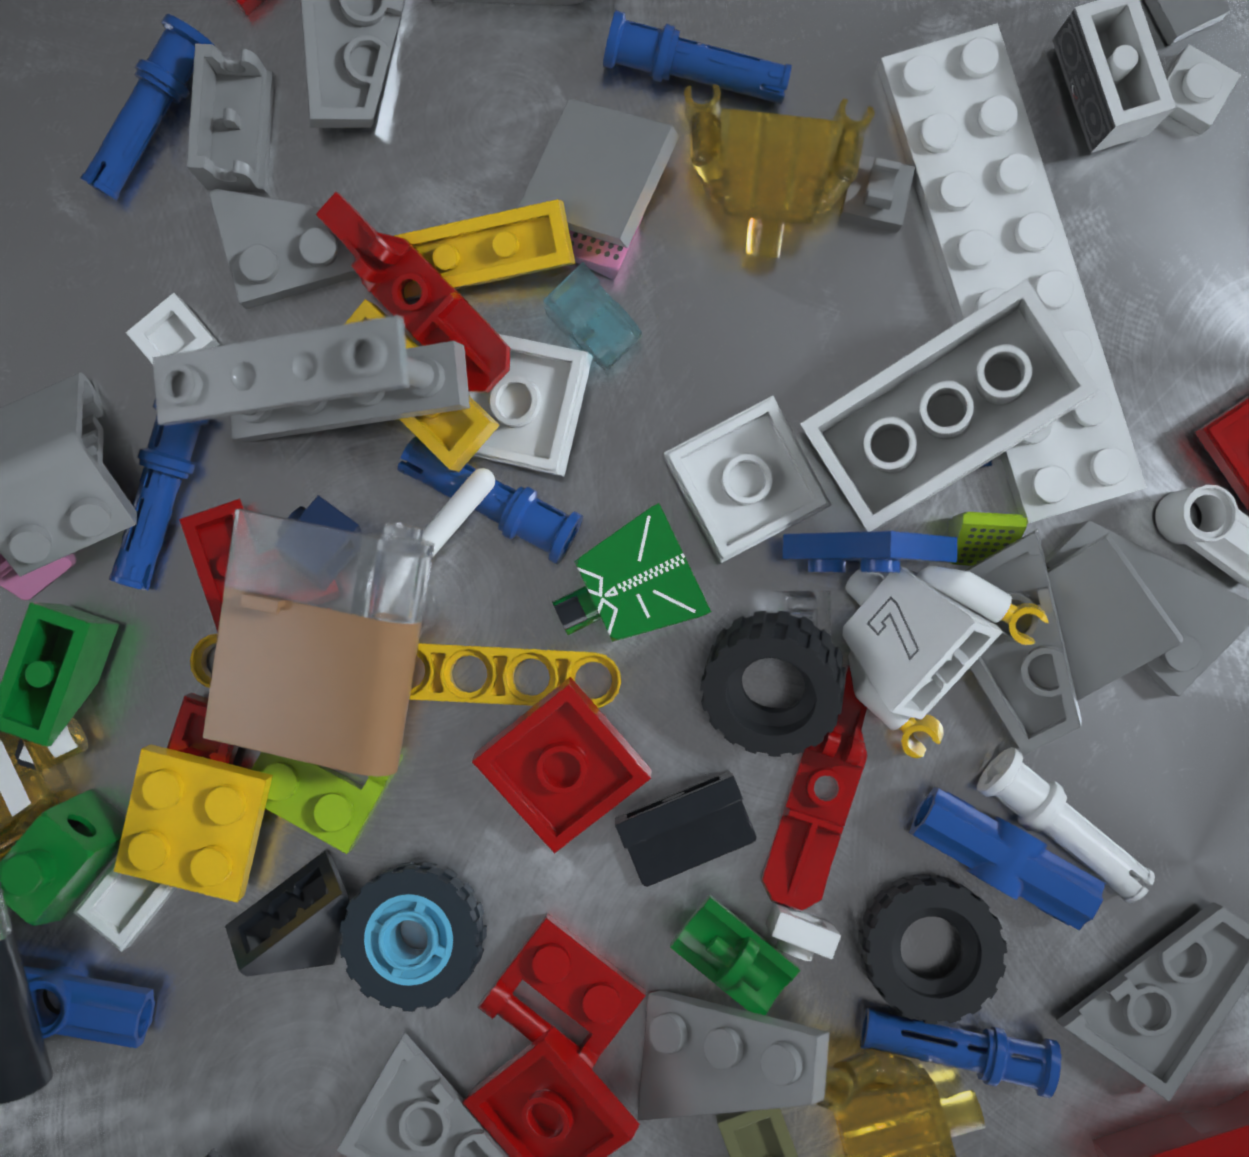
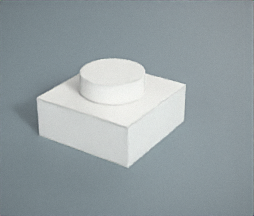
[1166,44,1241,135]
[126,293,220,364]
[765,902,841,961]

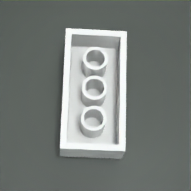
[800,279,1100,531]

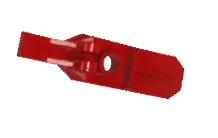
[315,192,511,393]
[761,665,868,912]

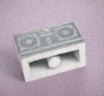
[1052,0,1176,153]

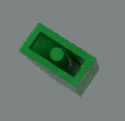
[0,602,119,747]

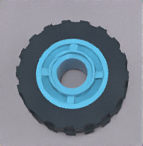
[339,862,487,1012]

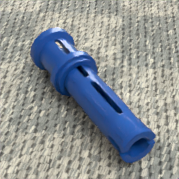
[603,10,792,105]
[80,14,215,201]
[109,398,210,591]
[398,436,583,565]
[860,1007,1061,1099]

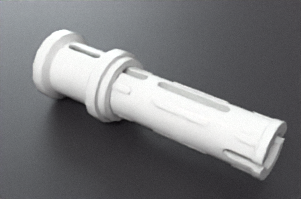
[977,747,1155,904]

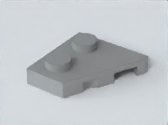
[208,189,360,309]

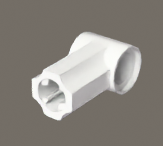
[1155,485,1249,589]

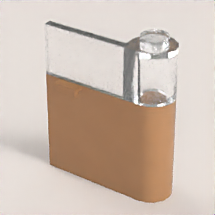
[203,509,435,776]

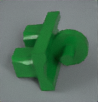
[670,894,801,1015]

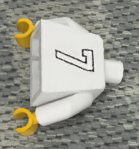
[842,565,1048,758]

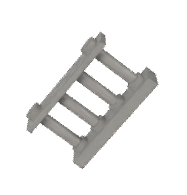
[153,315,470,442]

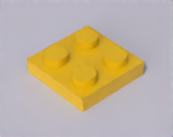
[113,744,273,903]

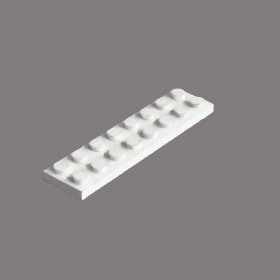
[877,23,1147,524]

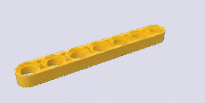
[190,633,621,708]

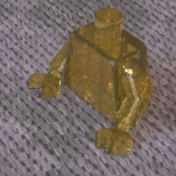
[684,84,875,258]
[814,1048,985,1157]

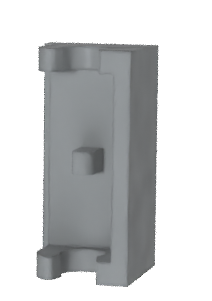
[187,44,275,193]

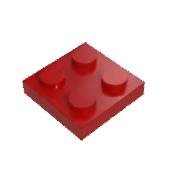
[472,677,652,854]
[463,1026,640,1157]

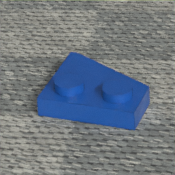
[783,531,957,573]

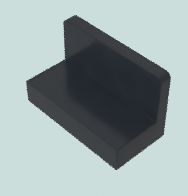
[615,770,757,887]

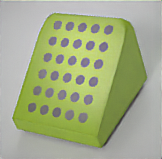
[948,512,1027,566]

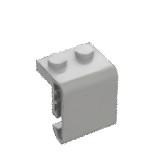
[0,372,137,577]

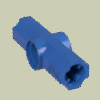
[909,786,1106,931]
[24,966,156,1048]

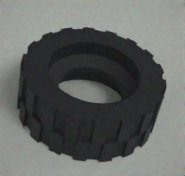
[700,610,846,757]
[858,874,1007,1025]

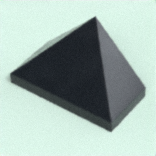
[225,851,349,977]

